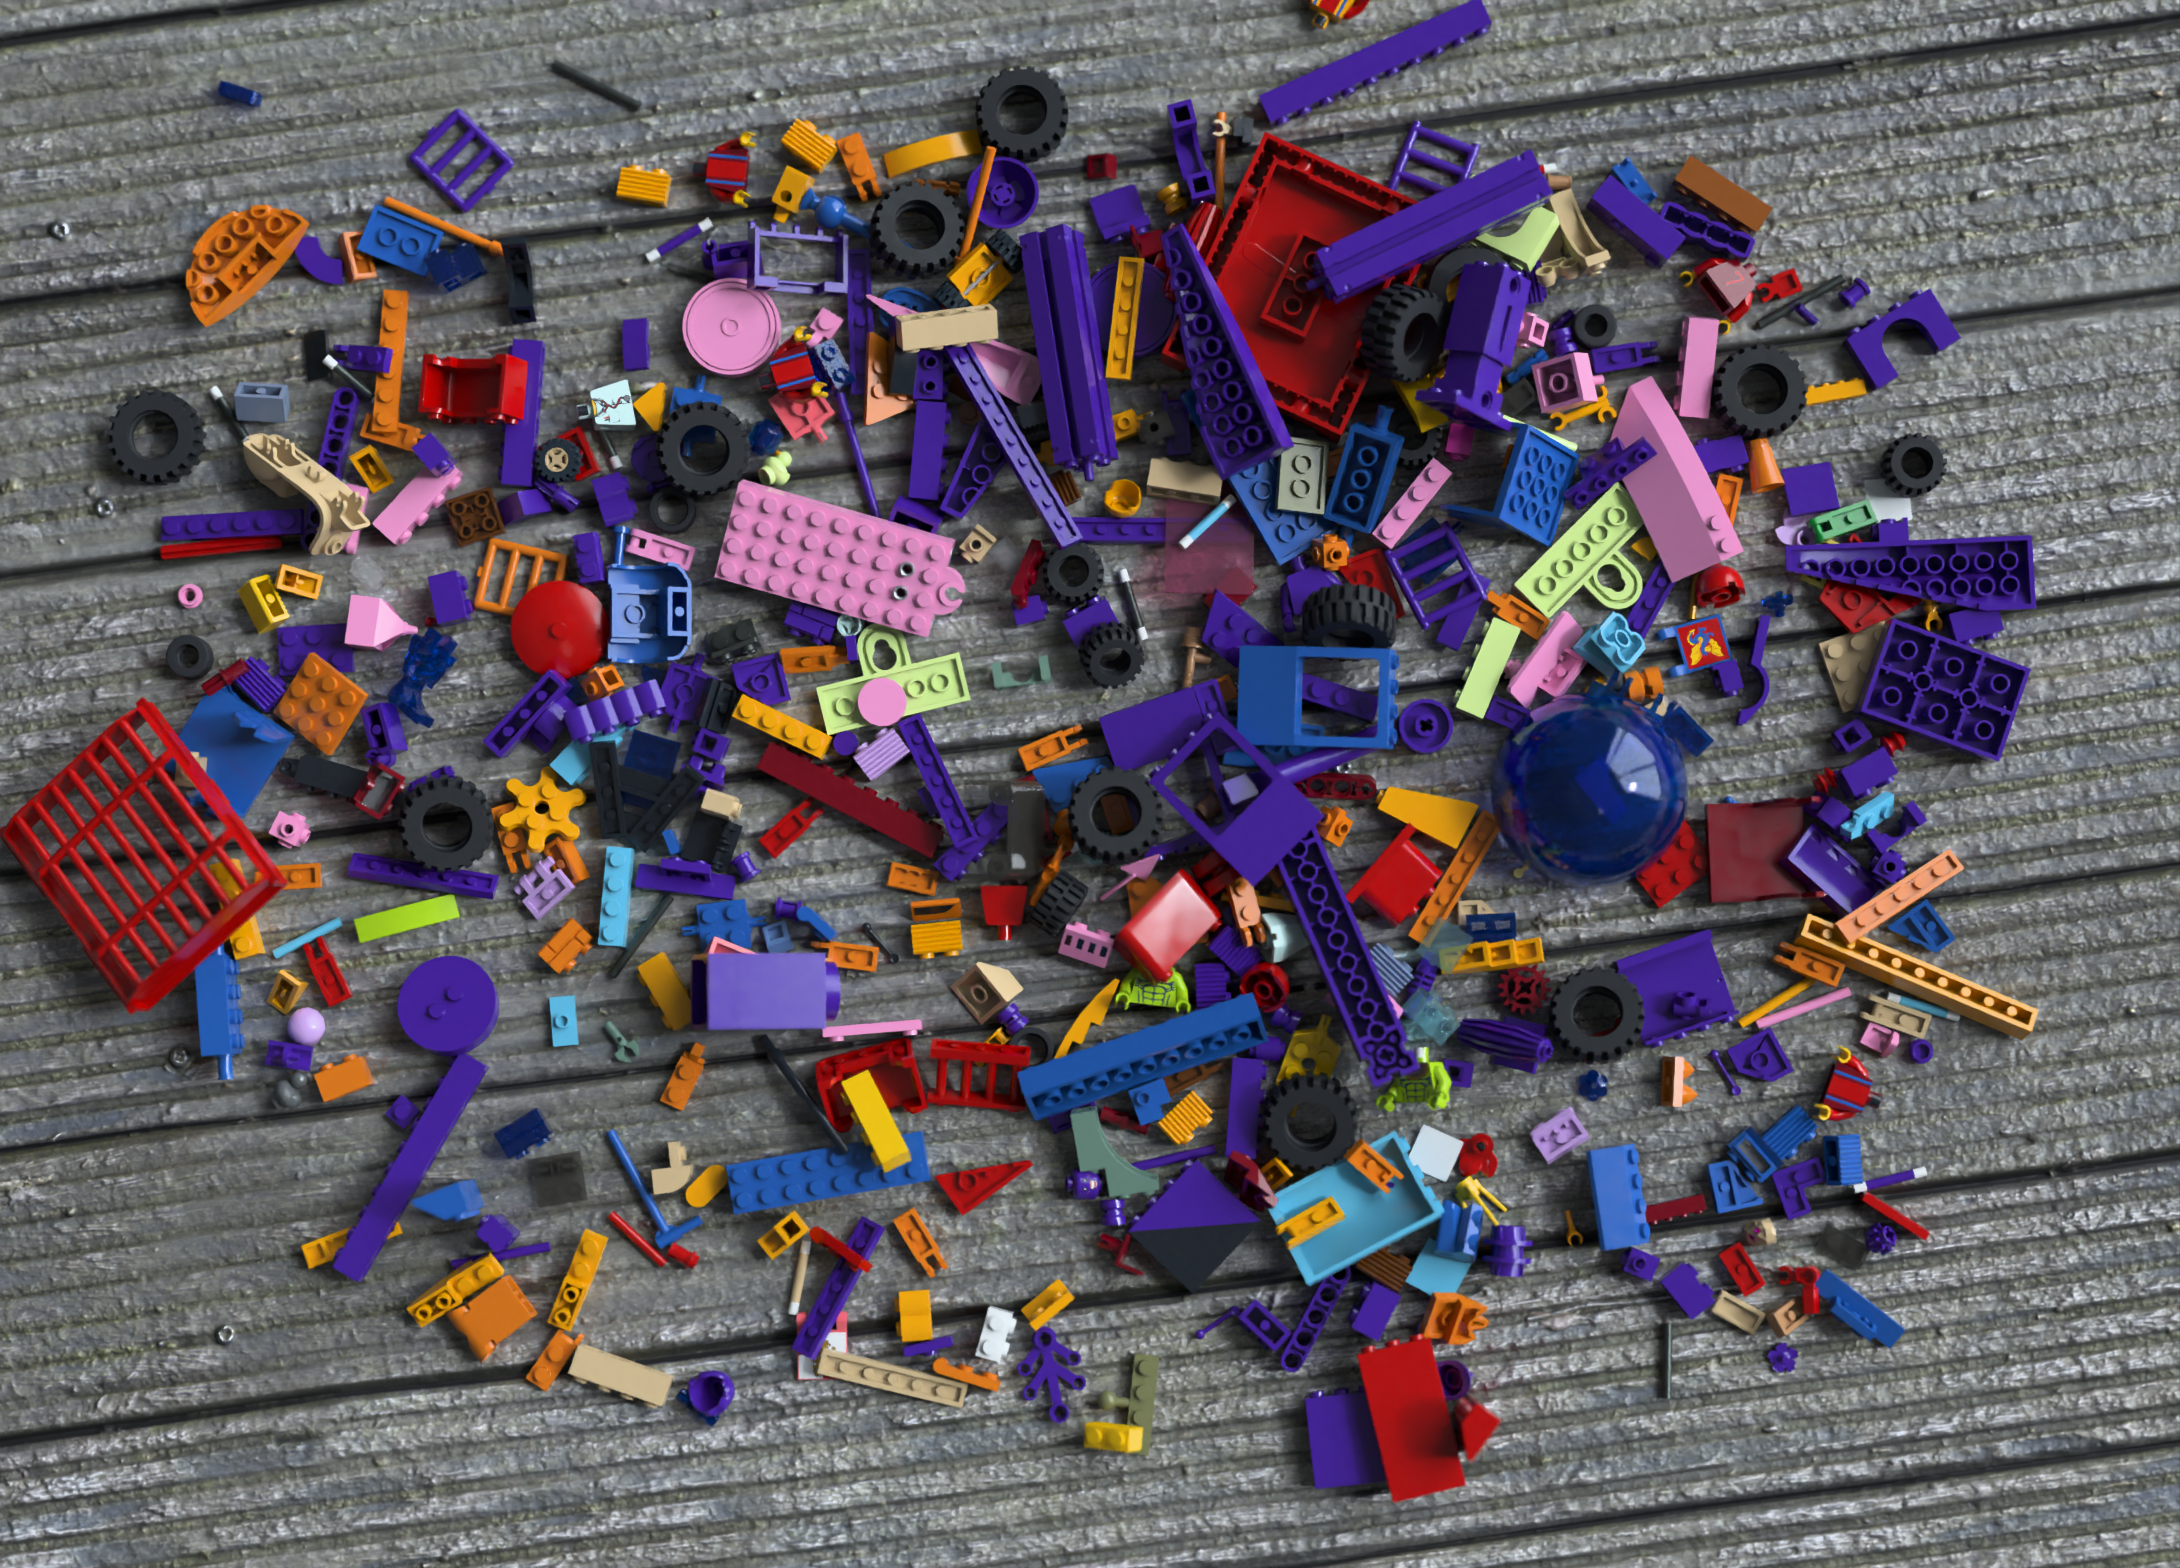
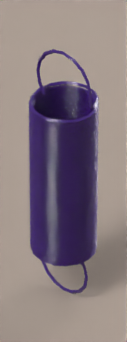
[1791,301,1822,329]
[1549,307,1578,333]

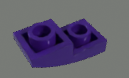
[623,318,651,372]

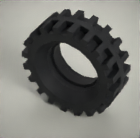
[106,389,207,486]

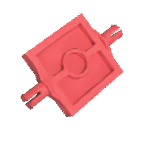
[768,393,836,444]

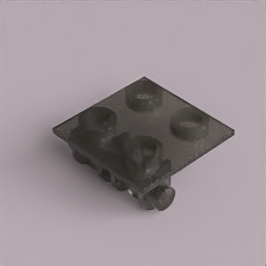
[530,1151,588,1208]

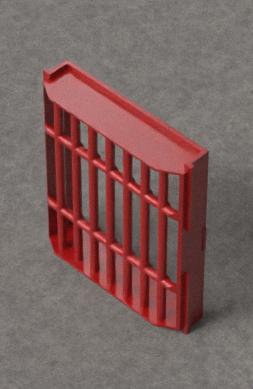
[0,697,289,1015]

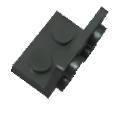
[705,618,762,666]

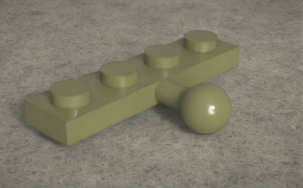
[1097,1353,1159,1456]

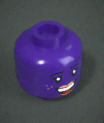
[1065,1168,1103,1200]

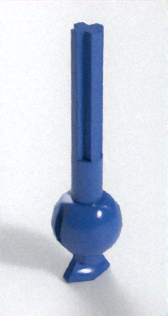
[799,188,917,249]

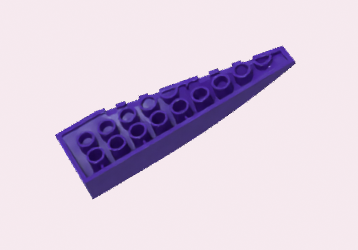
[1161,224,1295,480]
[1784,535,2036,611]

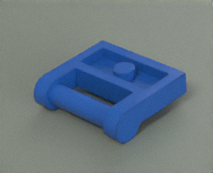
[797,906,840,942]

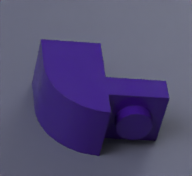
[528,695,578,754]
[1802,790,1853,843]

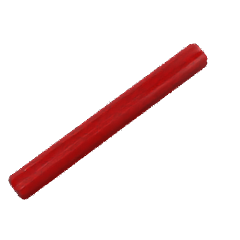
[160,536,282,560]

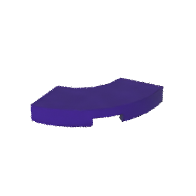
[295,237,343,286]

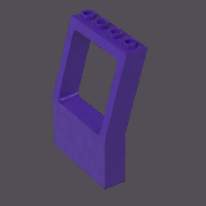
[1099,686,1237,861]
[1148,712,1324,887]

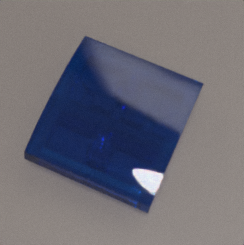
[1466,913,1517,945]

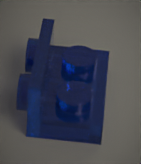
[808,339,856,400]

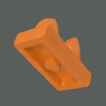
[1660,1056,1698,1107]

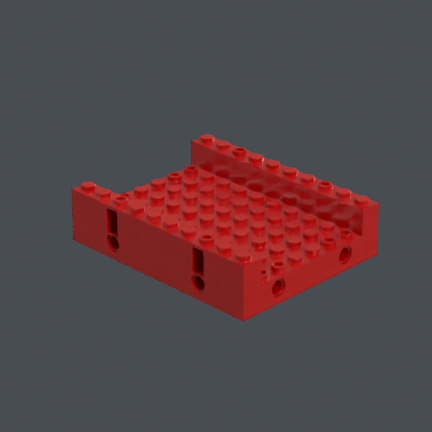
[1161,132,1421,444]

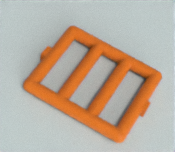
[473,538,569,617]

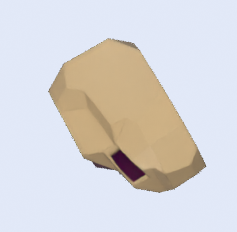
[1743,1218,1776,1247]

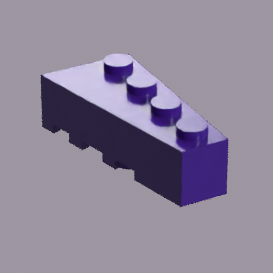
[938,420,1007,522]

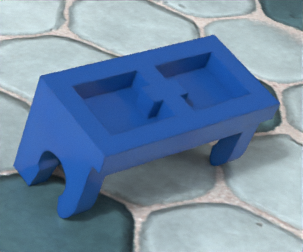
[1609,157,1658,205]

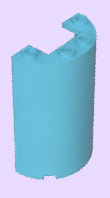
[1268,1131,1445,1286]

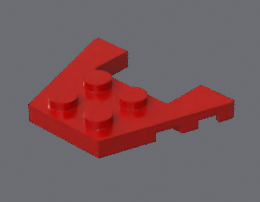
[1817,533,1921,635]

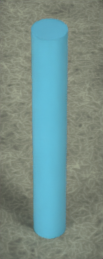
[272,917,343,959]

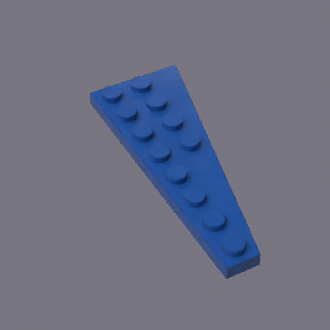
[1179,389,1339,566]

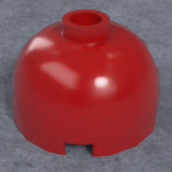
[1695,564,1746,609]
[1240,962,1290,1012]

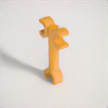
[1549,386,1616,432]

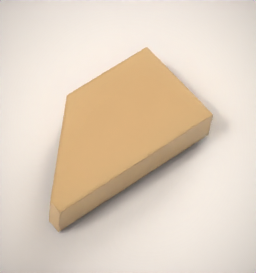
[1456,900,1504,926]

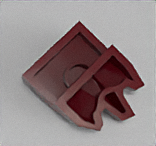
[1223,1150,1279,1212]

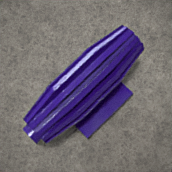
[1456,1016,1553,1074]

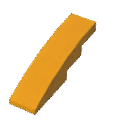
[1439,937,1545,975]
[1054,978,1120,1059]

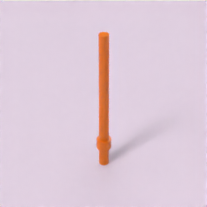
[1214,112,1226,257]
[951,146,996,287]
[384,196,504,258]

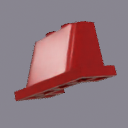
[1345,823,1443,929]

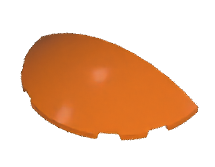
[186,205,310,327]

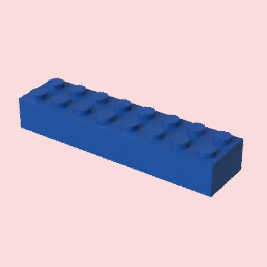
[726,1131,931,1215]

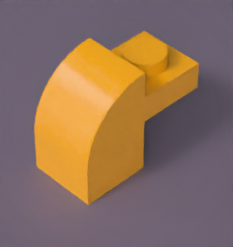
[757,1210,810,1260]

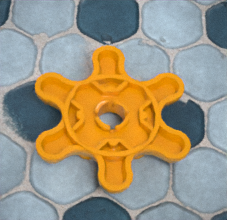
[498,766,586,854]

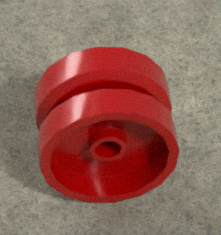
[1190,849,1242,898]

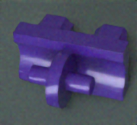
[680,755,726,798]
[265,1040,314,1071]

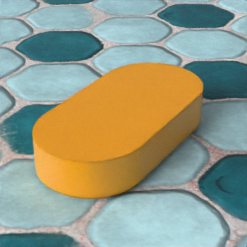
[686,1165,728,1207]

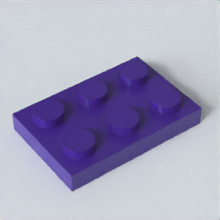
[277,623,355,677]

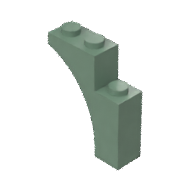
[1070,1105,1160,1199]

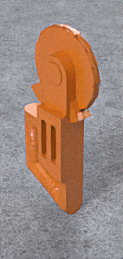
[1028,834,1067,907]

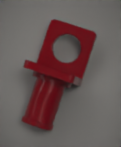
[1129,225,1164,265]
[1097,1233,1145,1276]

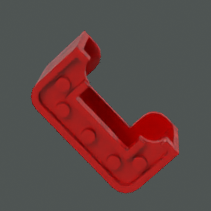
[418,354,528,425]

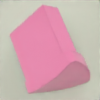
[1858,1020,1899,1058]

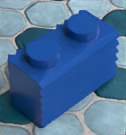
[1760,1105,1818,1160]
[1823,1134,1863,1186]

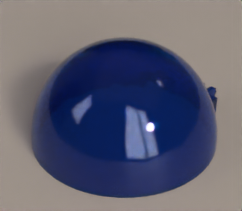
[1490,669,1689,888]

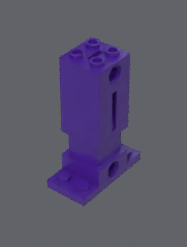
[1415,261,1531,432]

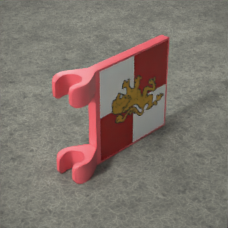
[797,1311,847,1380]

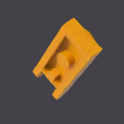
[1275,1196,1345,1250]

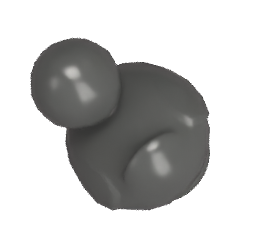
[271,1071,308,1110]

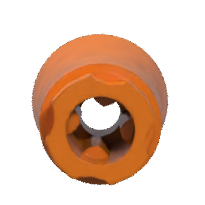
[1744,438,1785,494]

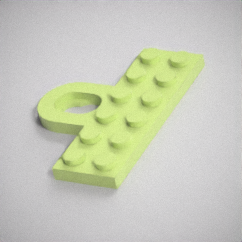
[1513,482,1644,619]
[816,623,971,736]

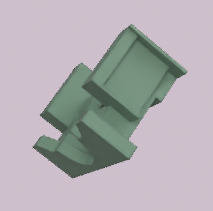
[991,655,1051,691]

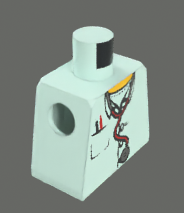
[576,380,636,431]

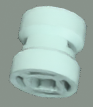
[837,614,865,636]

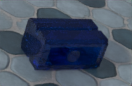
[494,1108,554,1160]

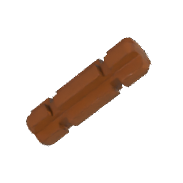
[914,179,960,197]

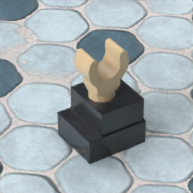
[1211,117,1254,147]

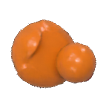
[1053,809,1074,852]

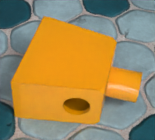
[771,165,816,224]

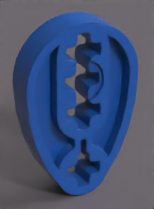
[879,287,943,330]

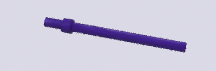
[835,393,882,519]

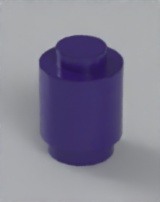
[1250,1036,1285,1061]

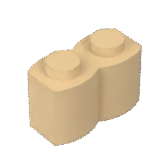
[701,788,743,822]

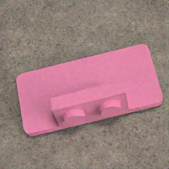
[1507,611,1587,708]

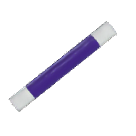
[645,218,713,263]
[1852,1166,1927,1194]

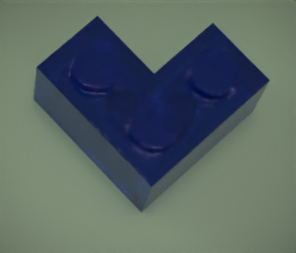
[424,242,489,295]

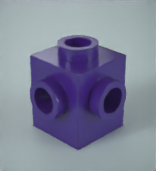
[1868,849,1906,886]

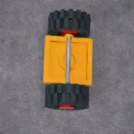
[931,229,1024,310]

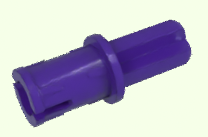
[534,474,580,514]

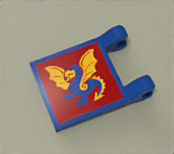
[1656,614,1733,678]

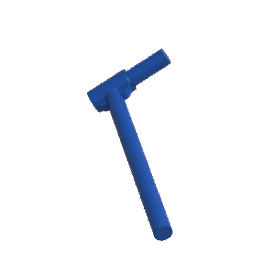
[605,1129,703,1249]

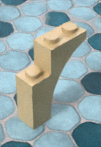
[1546,188,1611,278]

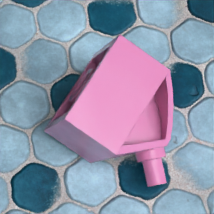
[1531,353,1604,413]
[344,595,418,652]

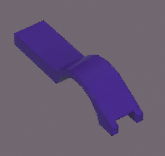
[1735,615,1771,726]

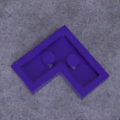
[1771,1156,1826,1220]

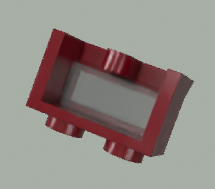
[350,759,405,820]

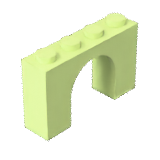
[1467,175,1560,273]

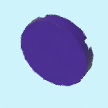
[631,434,667,483]

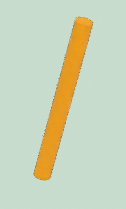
[1737,977,1817,1029]

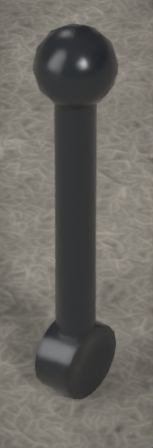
[862,922,899,964]

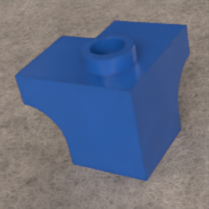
[1128,1078,1171,1126]

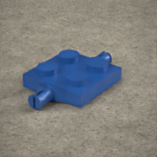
[668,374,722,458]
[682,899,767,953]

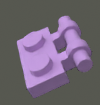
[513,856,576,920]

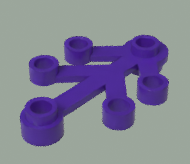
[1018,1326,1086,1423]

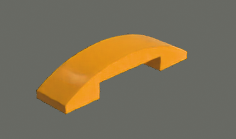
[883,130,983,179]

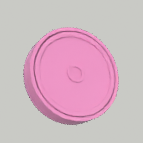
[682,278,782,378]

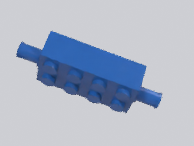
[1323,405,1405,549]
[195,943,245,1080]

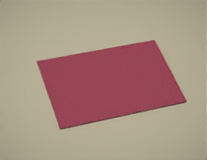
[1164,479,1254,595]

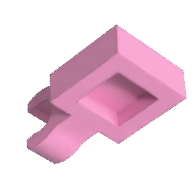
[806,307,844,352]

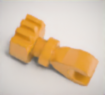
[1920,598,1943,632]

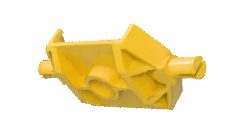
[1276,1014,1341,1117]

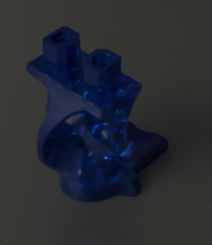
[387,627,458,728]

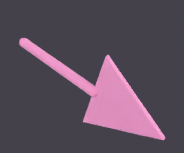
[1100,854,1160,901]

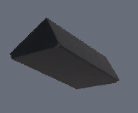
[304,329,333,382]

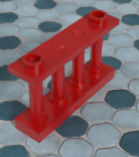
[927,1038,1031,1112]

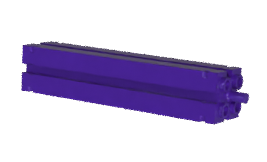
[1305,149,1553,305]
[1019,224,1119,482]

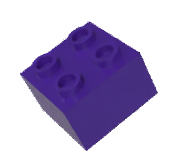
[1347,1280,1401,1341]

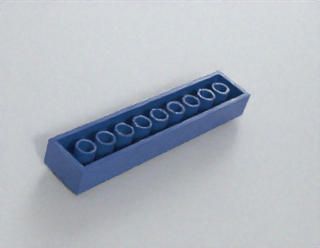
[1017,992,1269,1121]

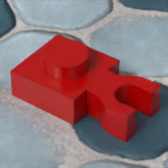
[1755,268,1803,304]

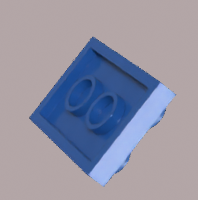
[357,204,444,278]

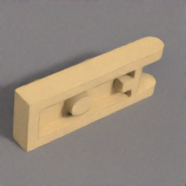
[1860,993,1932,1039]

